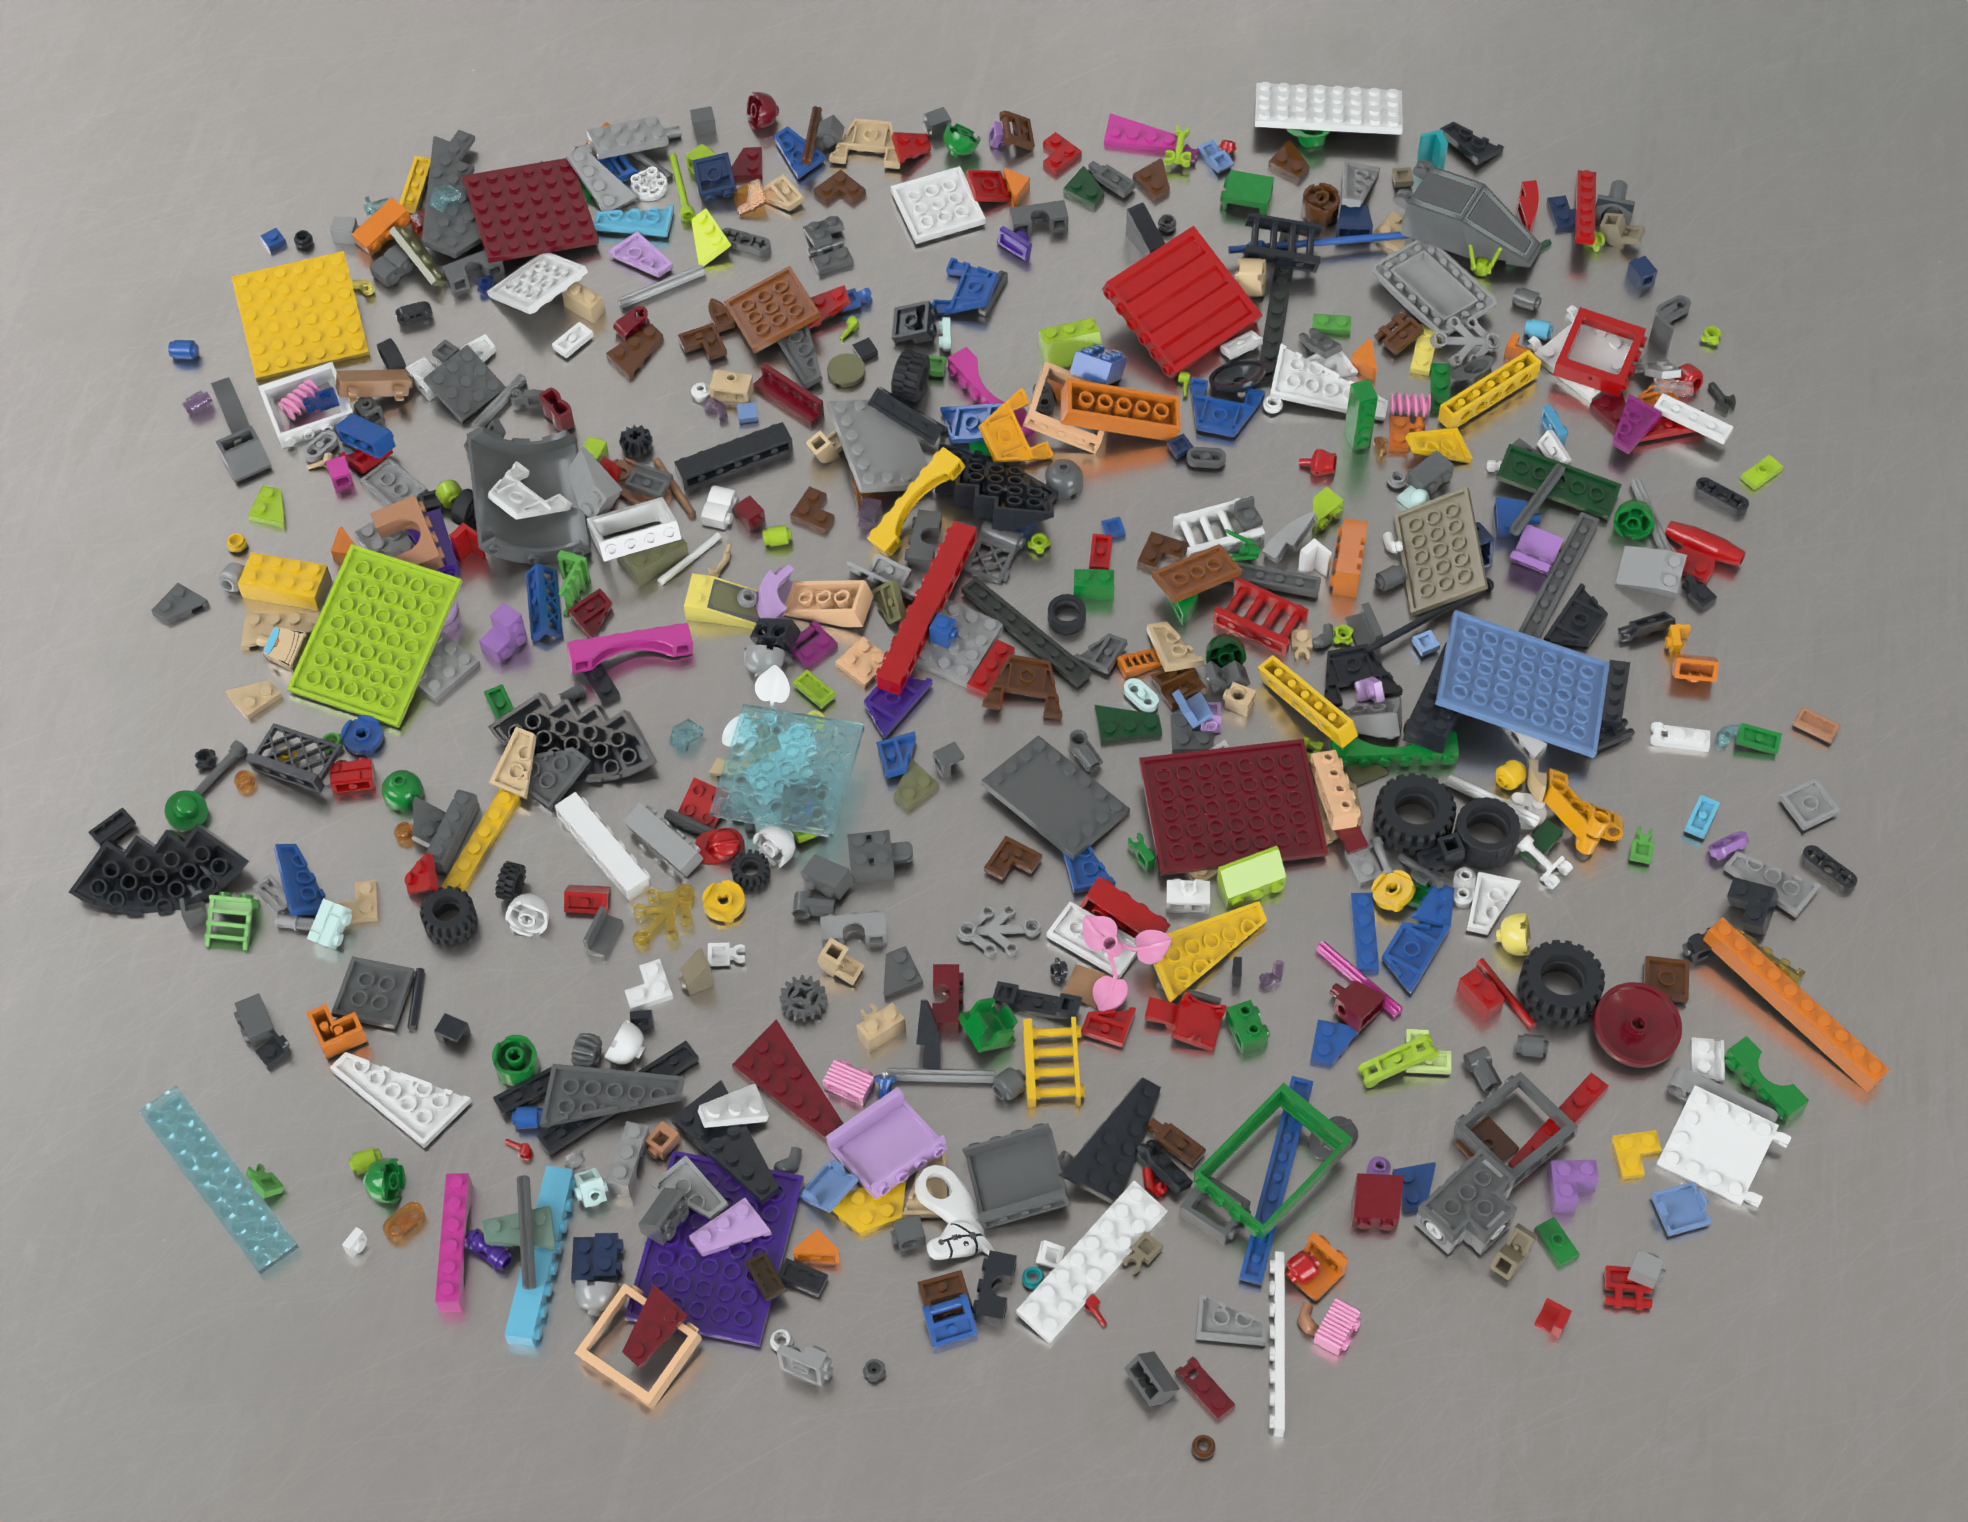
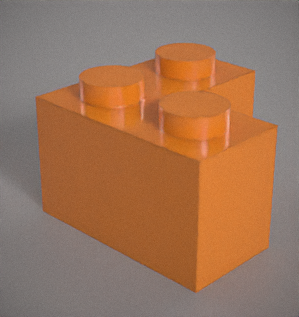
[306,1004,368,1059]

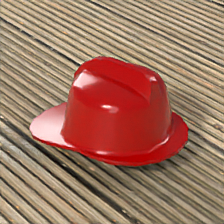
[694,828,745,864]

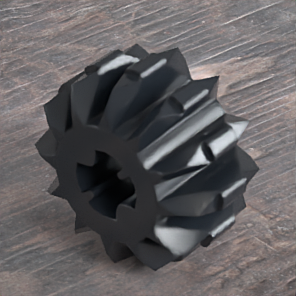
[619,424,653,457]

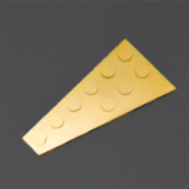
[1153,901,1268,1002]

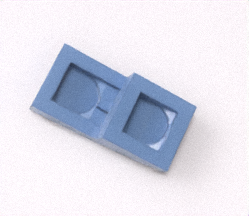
[1197,139,1234,173]

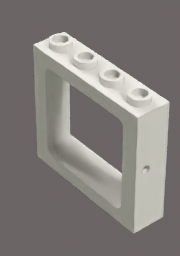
[258,362,353,449]
[586,497,681,561]

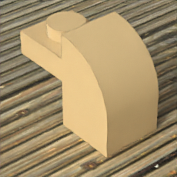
[805,429,843,463]
[817,937,865,985]

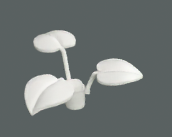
[722,665,817,759]

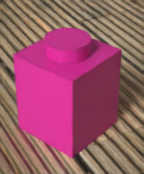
[325,456,354,491]

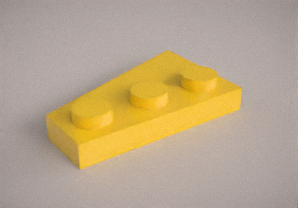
[1405,428,1473,463]

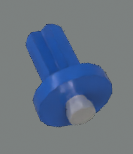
[875,1071,897,1099]

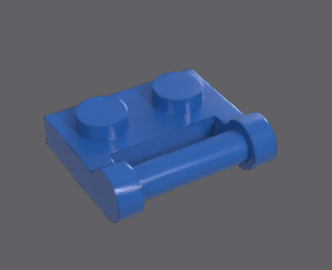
[595,154,639,182]
[921,1293,978,1348]

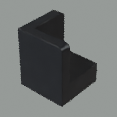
[434,1013,471,1044]

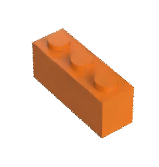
[351,197,411,256]

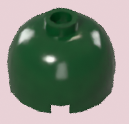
[1205,634,1247,668]

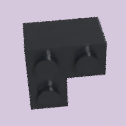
[1727,877,1779,936]

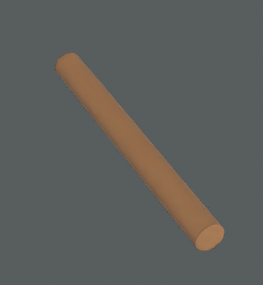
[653,457,696,517]

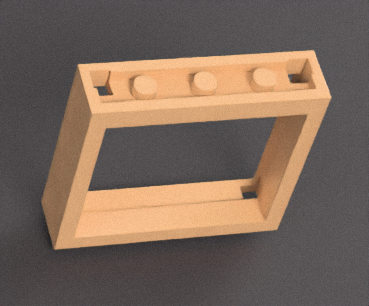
[1023,361,1105,454]
[575,1284,702,1408]

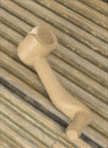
[707,542,732,578]

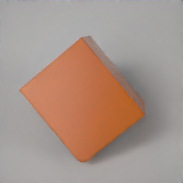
[1504,332,1532,360]

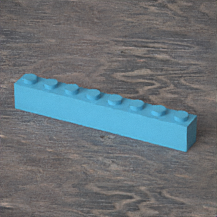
[504,1166,577,1347]

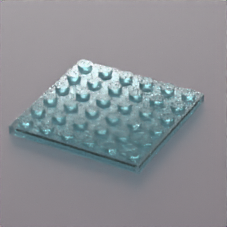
[709,704,865,838]

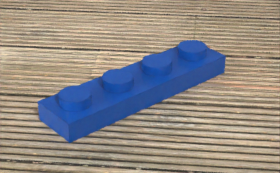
[1350,893,1379,973]

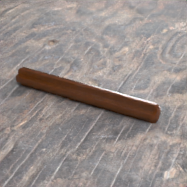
[802,106,822,166]

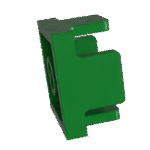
[958,997,1018,1052]

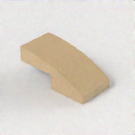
[1526,758,1547,803]

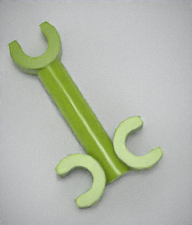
[1164,125,1191,167]

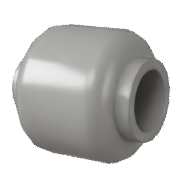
[219,562,244,592]

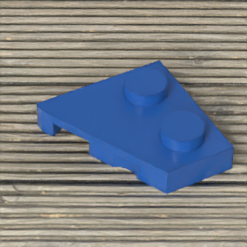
[876,731,917,779]

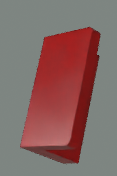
[449,523,486,562]
[564,885,611,914]

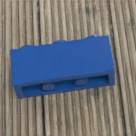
[335,413,396,459]

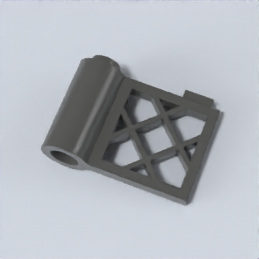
[963,520,1026,585]

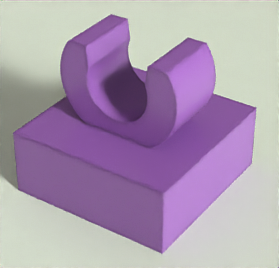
[988,121,1004,148]

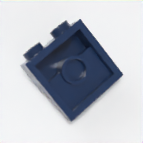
[692,152,737,202]
[571,1233,624,1283]

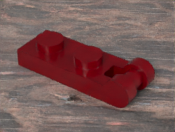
[1174,1356,1236,1422]

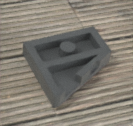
[151,583,209,624]
[883,946,923,1000]

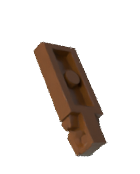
[1147,1118,1206,1168]

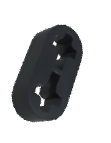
[395,301,433,324]

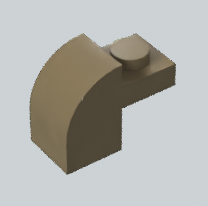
[1600,213,1645,249]
[1489,1223,1538,1281]

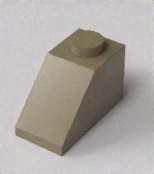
[678,948,714,996]

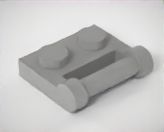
[1345,837,1395,887]

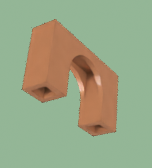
[370,495,445,570]

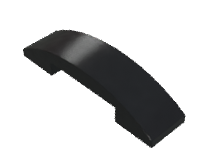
[993,981,1082,1019]

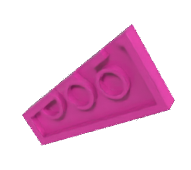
[1104,113,1178,153]

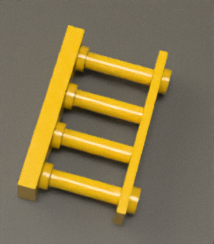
[1023,1016,1085,1108]

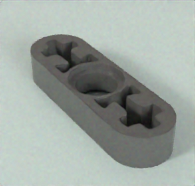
[722,228,771,256]

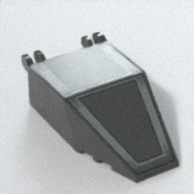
[1393,160,1542,267]

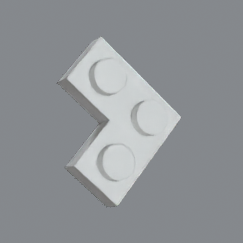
[625,959,673,1011]

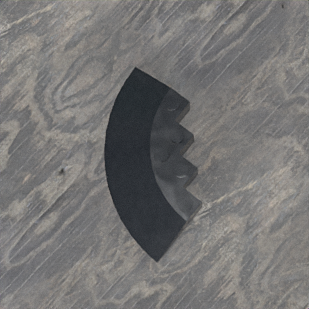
[935,444,1054,531]
[488,692,657,783]
[69,824,250,915]

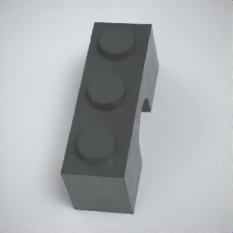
[1009,200,1069,235]
[441,250,505,294]
[905,509,942,572]

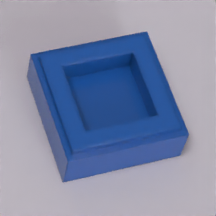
[1101,517,1126,539]

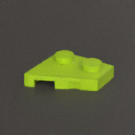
[248,485,286,528]

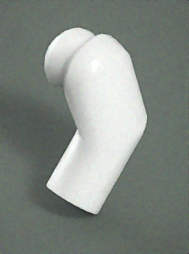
[1383,532,1403,554]

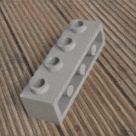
[623,802,704,877]

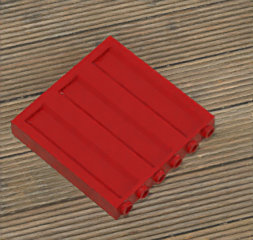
[1102,225,1263,380]

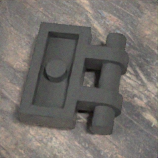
[807,237,854,276]

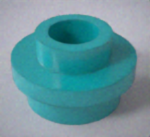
[1022,1266,1045,1289]

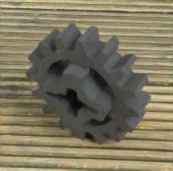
[779,975,827,1022]

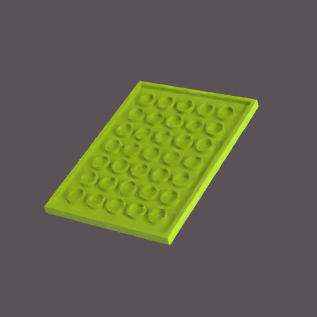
[287,544,463,728]

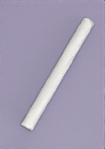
[657,532,722,586]

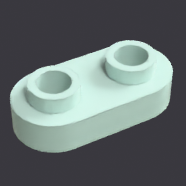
[939,317,951,351]
[1124,678,1159,713]

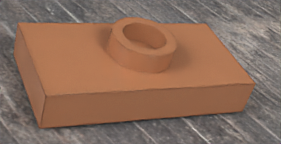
[1793,707,1841,744]

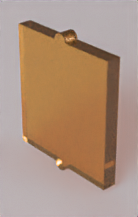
[733,178,767,217]

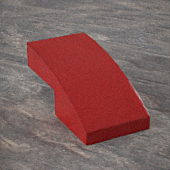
[1145,997,1179,1030]

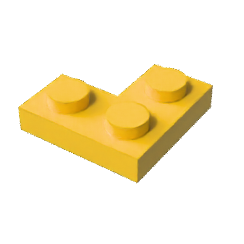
[1611,1130,1662,1180]

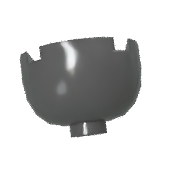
[1044,459,1083,499]

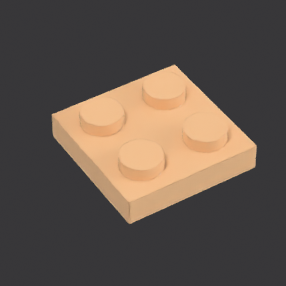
[835,637,885,689]

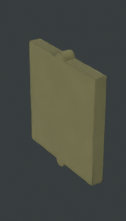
[1344,765,1388,787]

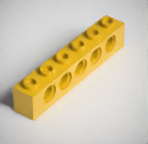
[1438,350,1541,428]
[1258,655,1358,748]

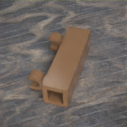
[335,369,412,402]

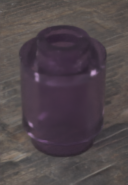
[182,390,213,417]

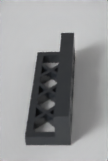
[868,386,946,445]

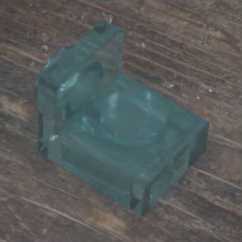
[429,184,461,212]
[669,719,704,753]

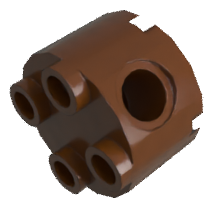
[1301,183,1340,228]

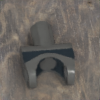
[1595,180,1635,226]

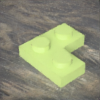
[1406,1029,1452,1075]

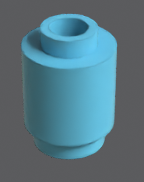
[1524,318,1554,341]

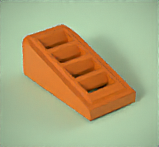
[1116,648,1162,680]

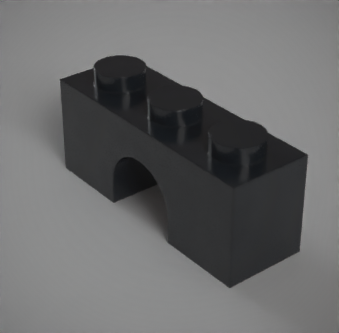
[972,1250,1017,1328]

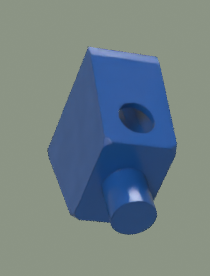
[1493,497,1541,539]

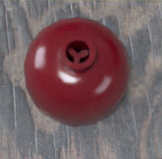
[747,92,779,129]

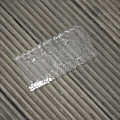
[1652,378,1694,397]

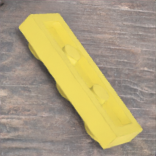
[1410,324,1437,376]

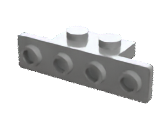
[846,553,915,601]

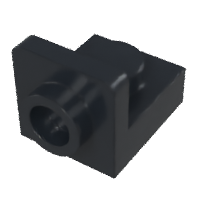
[255,1031,290,1070]

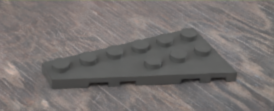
[540,1064,685,1128]

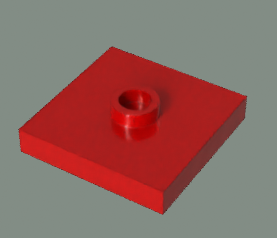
[965,170,1011,202]

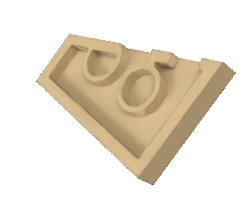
[1147,622,1205,672]
[489,727,537,799]

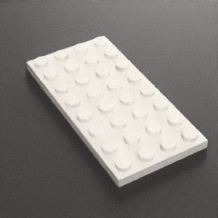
[1254,82,1403,135]

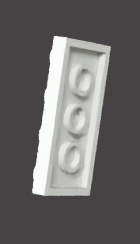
[1046,901,1137,979]

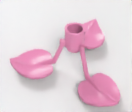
[1083,915,1172,1012]

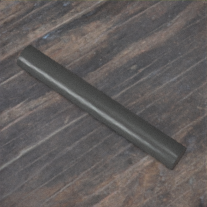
[629,152,673,180]
[1157,980,1222,1005]

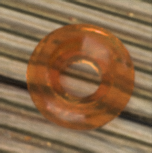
[234,770,256,790]
[394,822,413,843]

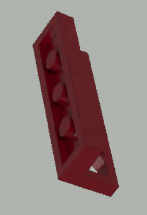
[753,363,824,427]

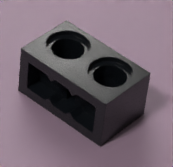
[750,618,801,651]

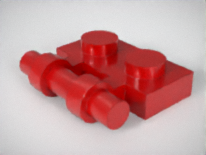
[1604,1265,1653,1310]

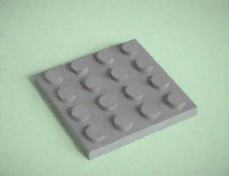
[915,599,1004,688]

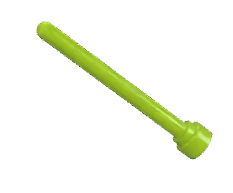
[670,153,696,222]

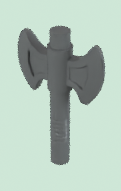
[1398,853,1452,888]

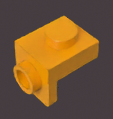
[1665,623,1691,657]

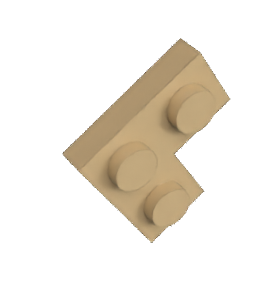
[336,880,379,924]

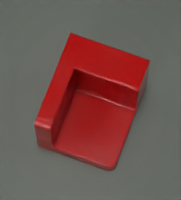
[1534,1298,1572,1338]

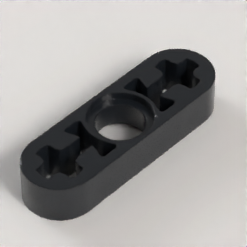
[1694,477,1749,516]
[1801,845,1858,893]

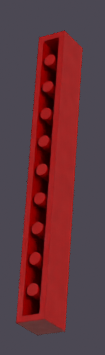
[875,521,977,695]

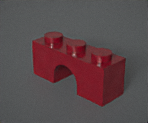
[932,964,964,1033]

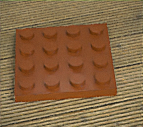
[724,266,821,354]

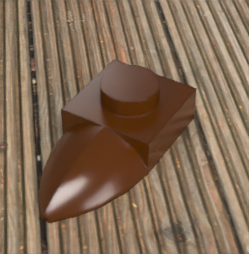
[708,298,736,333]

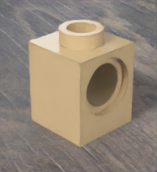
[1222,682,1256,717]

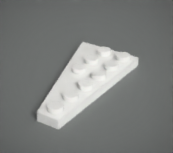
[1270,343,1388,421]

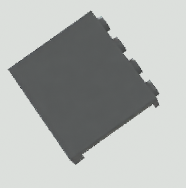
[962,1123,1071,1230]

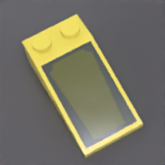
[684,573,760,629]

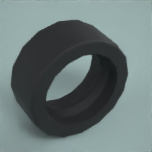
[377,338,406,369]
[451,488,476,528]
[1048,594,1086,634]

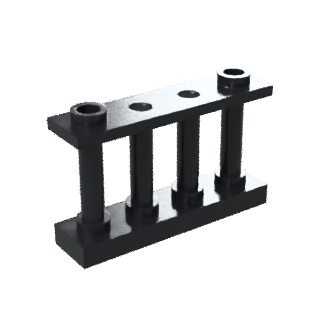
[1242,213,1323,273]

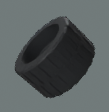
[1454,797,1521,869]

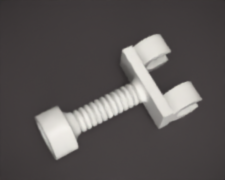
[1516,835,1573,889]

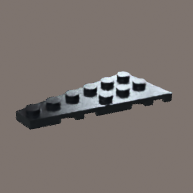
[1058,1077,1161,1204]
[671,1080,779,1205]

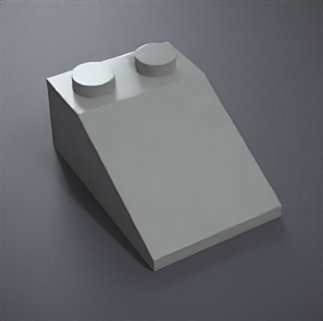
[567,447,623,518]
[1615,545,1687,599]

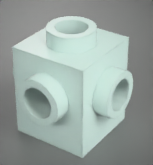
[574,1168,608,1208]

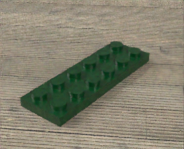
[1495,444,1622,520]

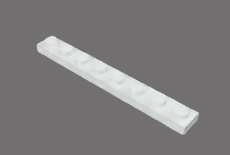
[1269,1251,1285,1437]

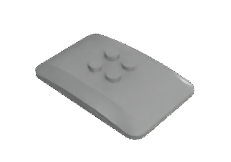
[1372,240,1497,336]

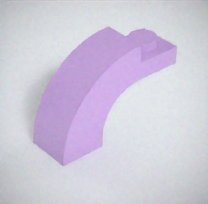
[756,564,794,619]

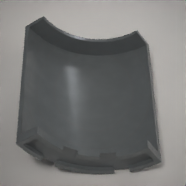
[467,426,592,565]

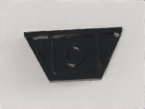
[1543,583,1608,647]

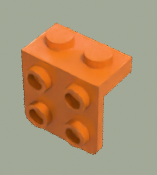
[1284,1232,1349,1301]

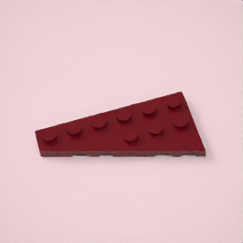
[732,1019,844,1142]

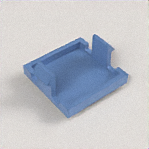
[799,1160,859,1213]
[1651,1182,1712,1236]

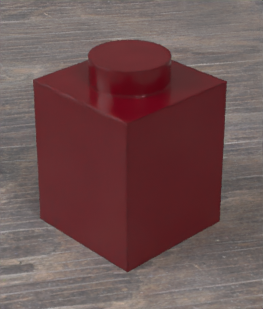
[734,495,766,532]

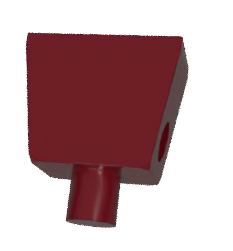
[1329,981,1386,1033]

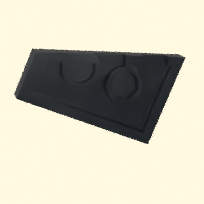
[1440,122,1504,165]

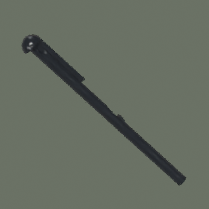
[1363,578,1494,655]

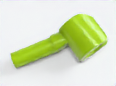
[839,316,860,341]
[1178,371,1190,398]

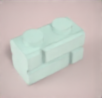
[307,899,352,950]

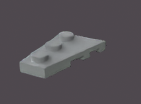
[651,1155,729,1220]

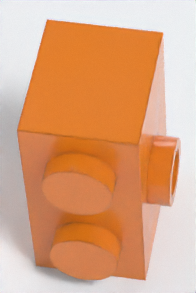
[1672,653,1719,683]

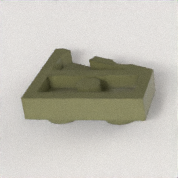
[894,759,939,812]

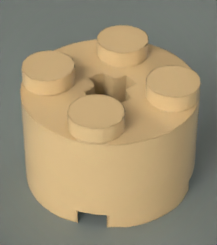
[1235,258,1267,297]

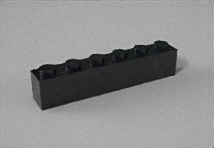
[674,422,793,491]

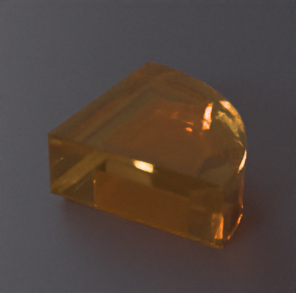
[1374,436,1389,456]

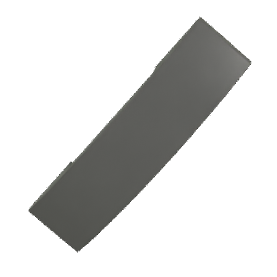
[211,377,250,434]

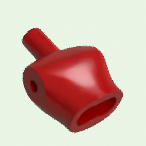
[1299,449,1337,476]

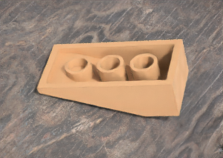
[784,580,874,627]

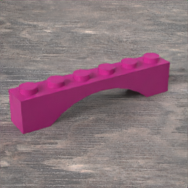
[947,347,1035,438]
[567,623,693,674]
[435,1173,473,1312]

